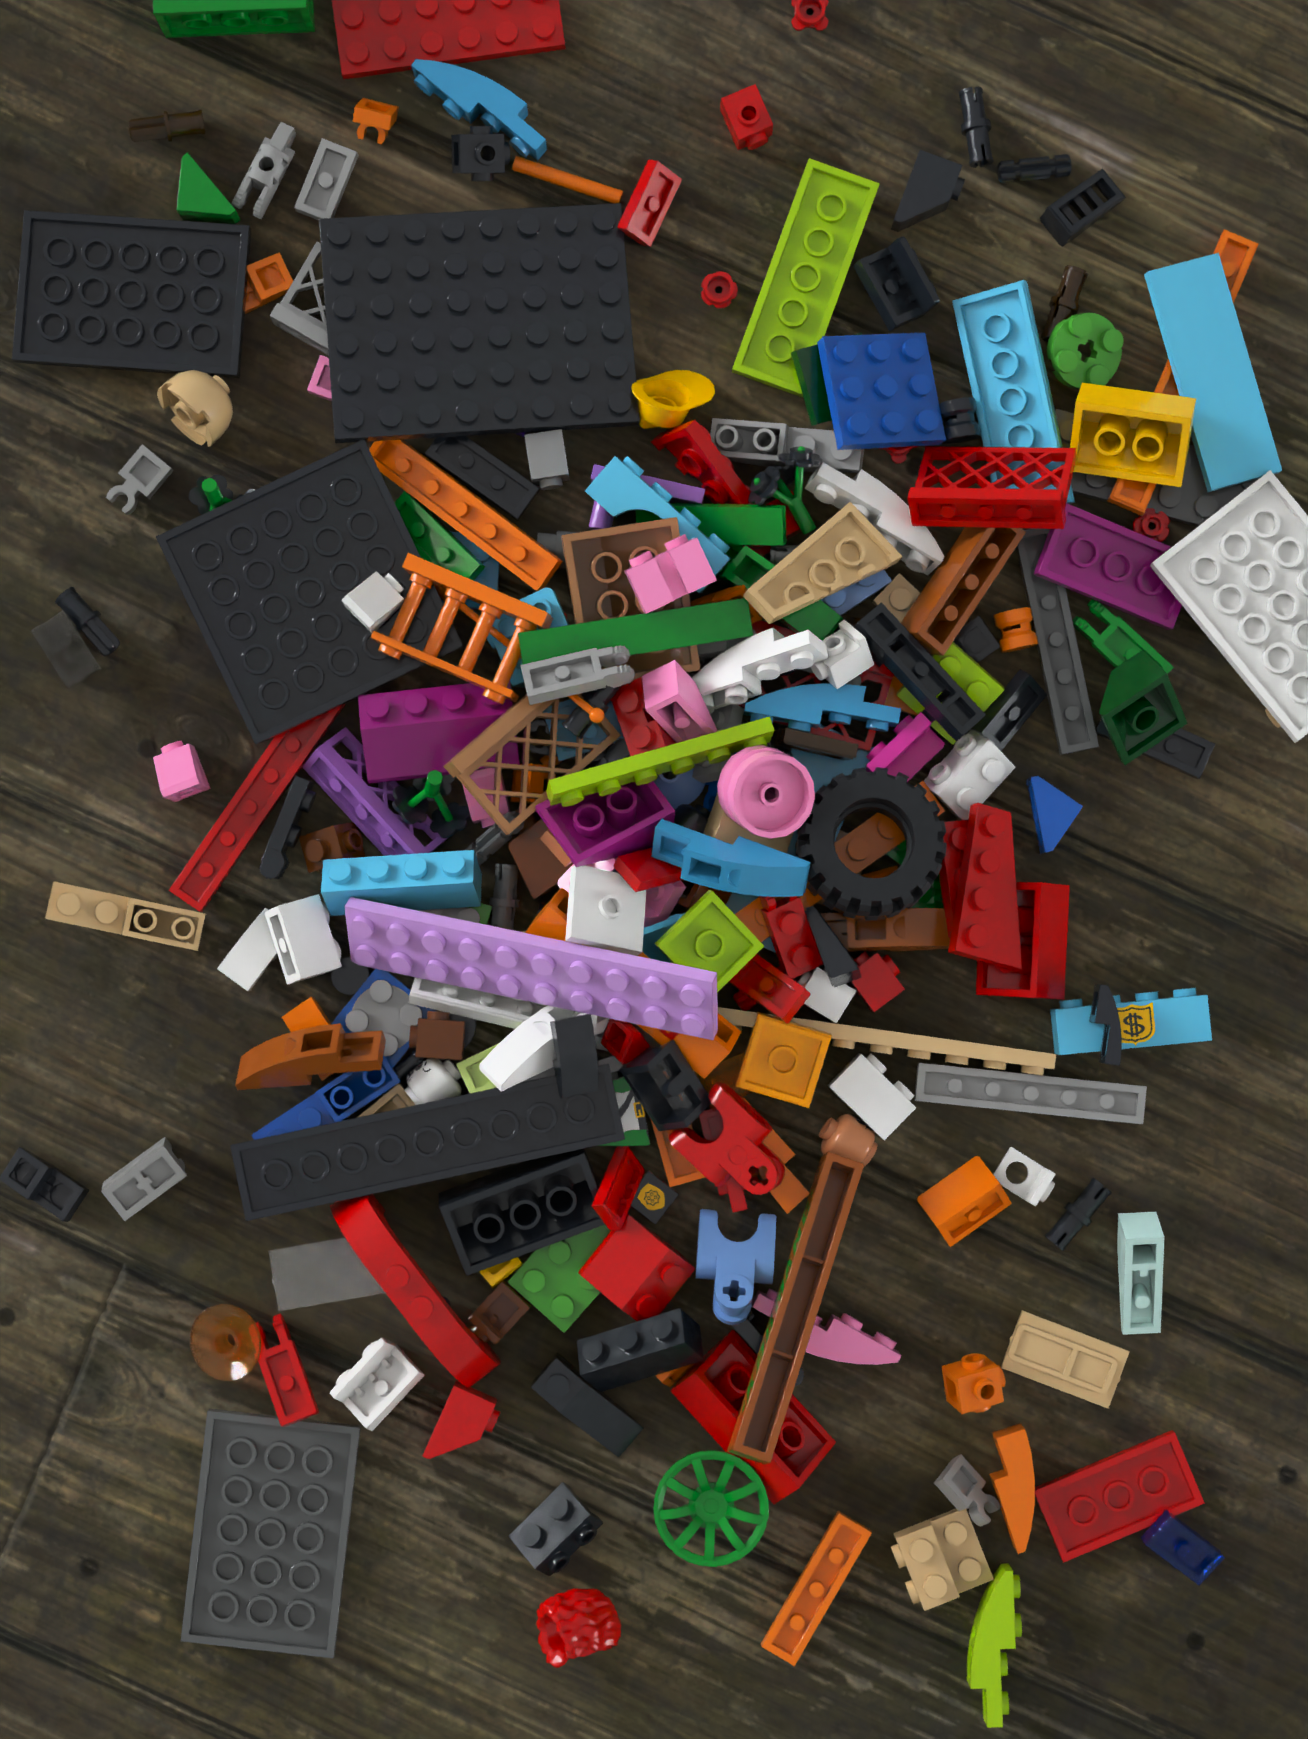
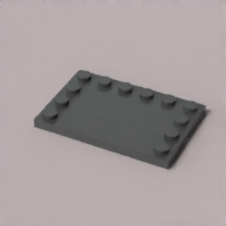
[181,1409,361,1658]

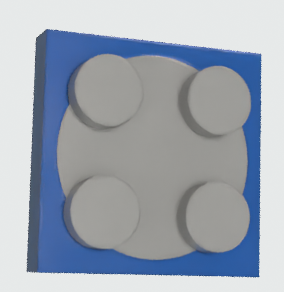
[331,969,437,1069]

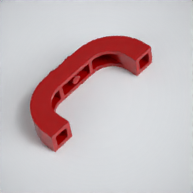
[330,1194,501,1388]

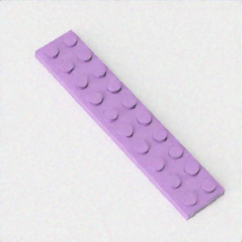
[344,897,718,1040]

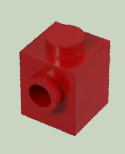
[720,84,773,150]
[850,951,905,1012]

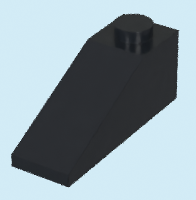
[531,1352,644,1457]

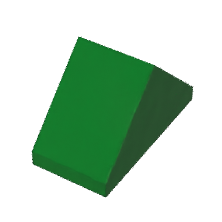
[177,152,241,224]

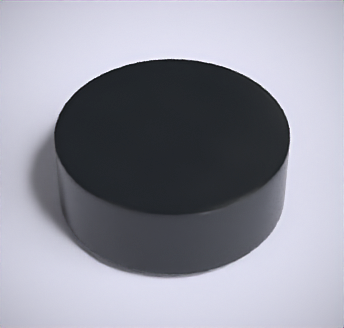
[331,957,370,995]

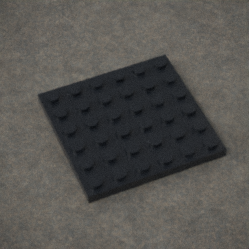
[156,440,463,745]

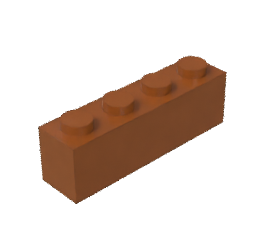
[901,527,1026,656]

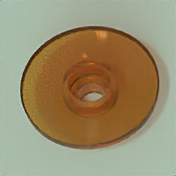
[190,1304,261,1381]

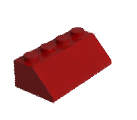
[670,1330,836,1504]

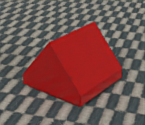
[600,1019,650,1064]

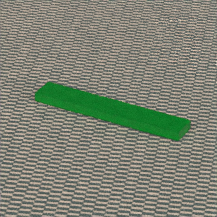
[517,598,753,665]

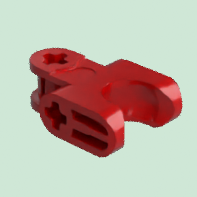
[669,1082,785,1195]

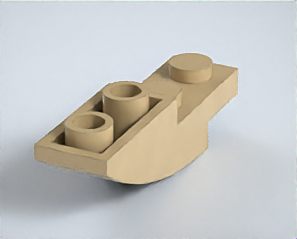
[45,881,206,951]

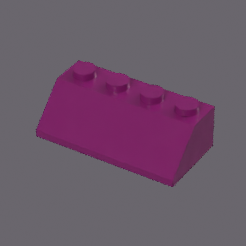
[358,681,520,784]

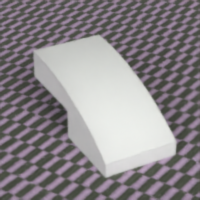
[217,908,278,991]

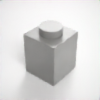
[524,429,570,490]

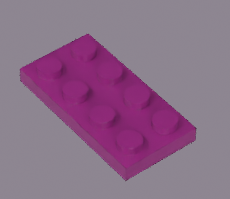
[1033,503,1182,630]

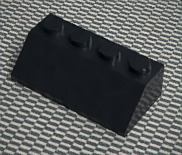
[439,1148,605,1276]

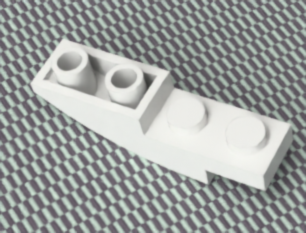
[805,462,945,576]
[692,628,828,714]
[480,1005,610,1092]

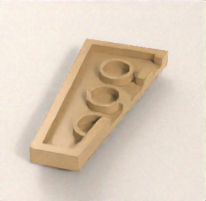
[743,502,903,624]

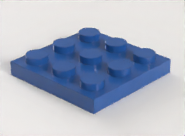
[817,333,946,450]

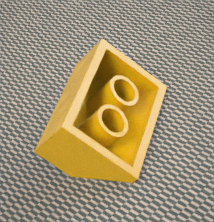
[1070,382,1196,487]

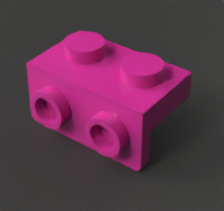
[866,712,945,782]

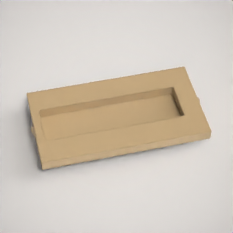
[1001,1310,1130,1409]

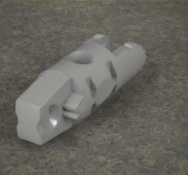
[231,122,296,219]

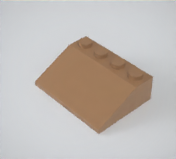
[561,517,701,680]

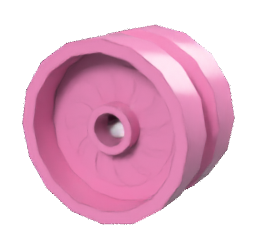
[717,745,815,839]

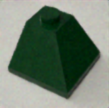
[1099,650,1188,765]

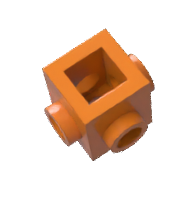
[942,1353,1006,1414]

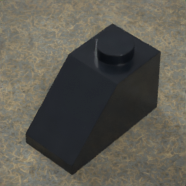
[891,150,965,232]

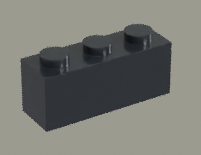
[577,1308,704,1392]

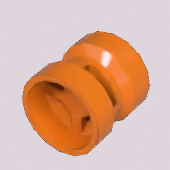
[994,607,1038,653]

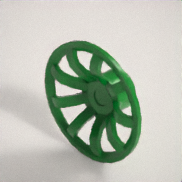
[653,1450,769,1567]

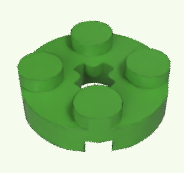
[1047,313,1124,389]

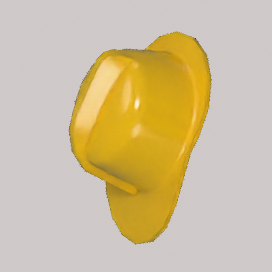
[631,370,715,429]

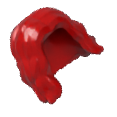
[536,1588,622,1668]

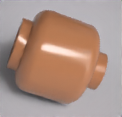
[819,1113,878,1168]

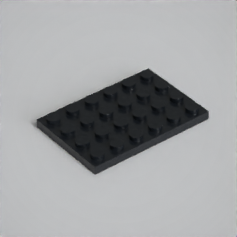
[12,210,251,378]

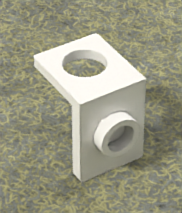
[993,1147,1056,1206]

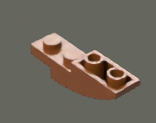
[819,908,950,953]
[235,1023,386,1090]

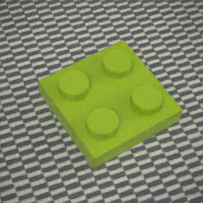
[897,642,1005,745]
[654,890,764,992]

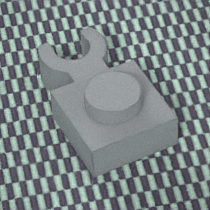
[106,444,174,515]
[934,1454,1001,1527]

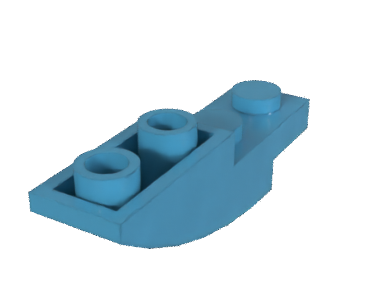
[411,59,547,161]
[743,683,901,733]
[651,819,811,897]

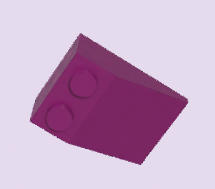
[535,756,675,867]

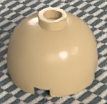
[157,370,233,447]

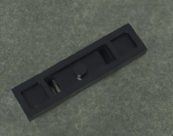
[854,602,986,742]

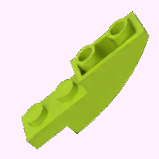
[967,1563,1022,1728]

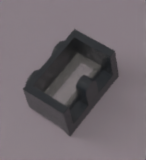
[619,1039,711,1131]

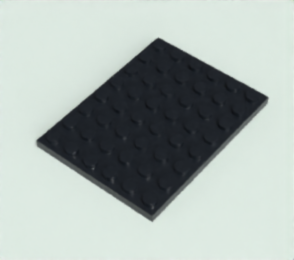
[319,203,640,443]

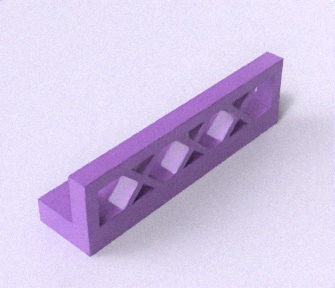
[302,727,447,856]

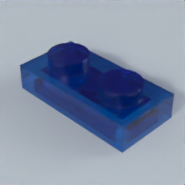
[1141,1509,1225,1586]

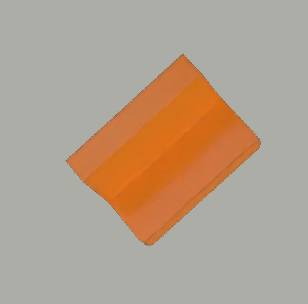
[917,1156,1012,1247]

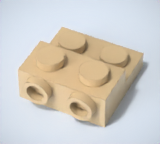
[891,1509,994,1611]

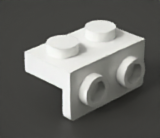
[924,729,1015,820]
[330,1337,424,1431]

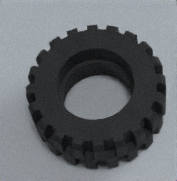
[795,767,947,921]

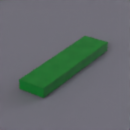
[636,503,787,546]

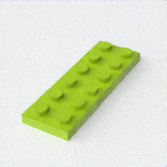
[732,158,880,397]

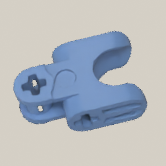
[695,1209,776,1325]

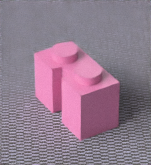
[624,534,717,614]

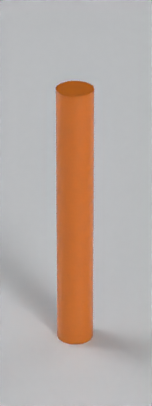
[512,156,623,204]

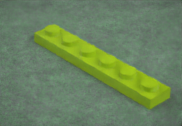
[546,716,775,807]

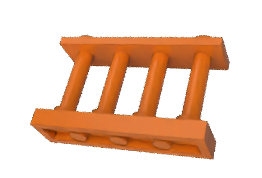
[370,553,553,705]

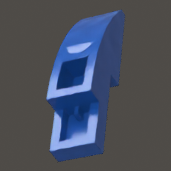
[251,1056,401,1140]

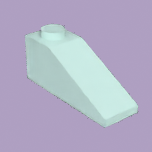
[1117,1212,1164,1335]

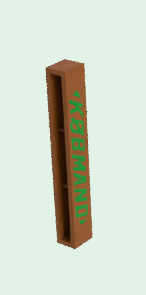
[727,1152,864,1464]

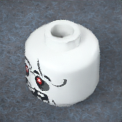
[404,1058,462,1105]

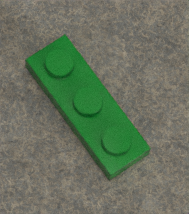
[394,491,485,581]

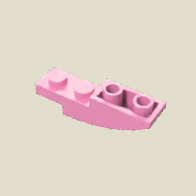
[752,1289,901,1365]

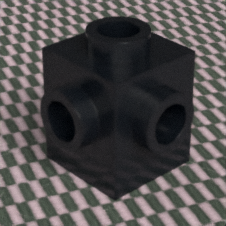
[451,126,510,181]

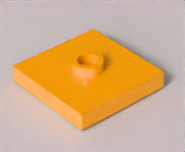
[735,1012,832,1108]

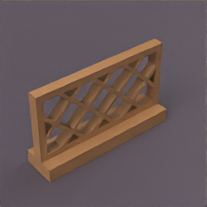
[443,693,621,835]

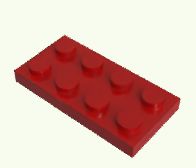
[1035,1430,1205,1563]

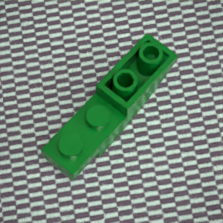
[716,545,843,641]

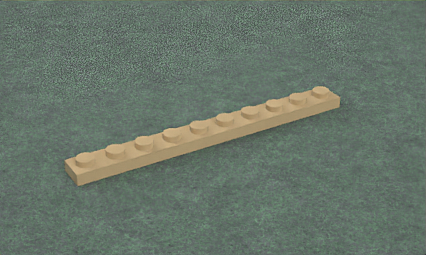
[718,1007,1056,1075]

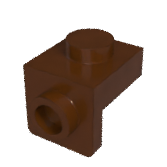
[299,822,365,873]
[468,1280,532,1345]

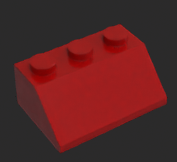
[976,882,1070,1000]

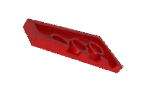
[948,803,1022,971]

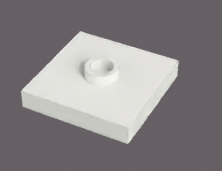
[565,865,646,956]

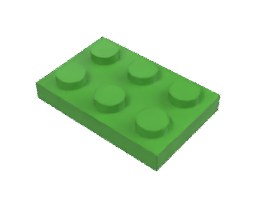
[508,1225,611,1333]

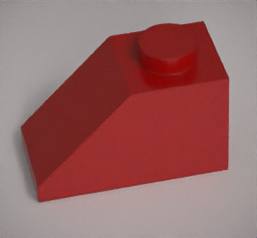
[422,1380,500,1459]

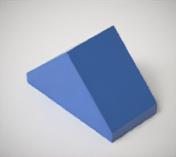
[1026,776,1083,854]

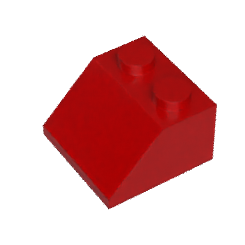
[578,1213,696,1321]

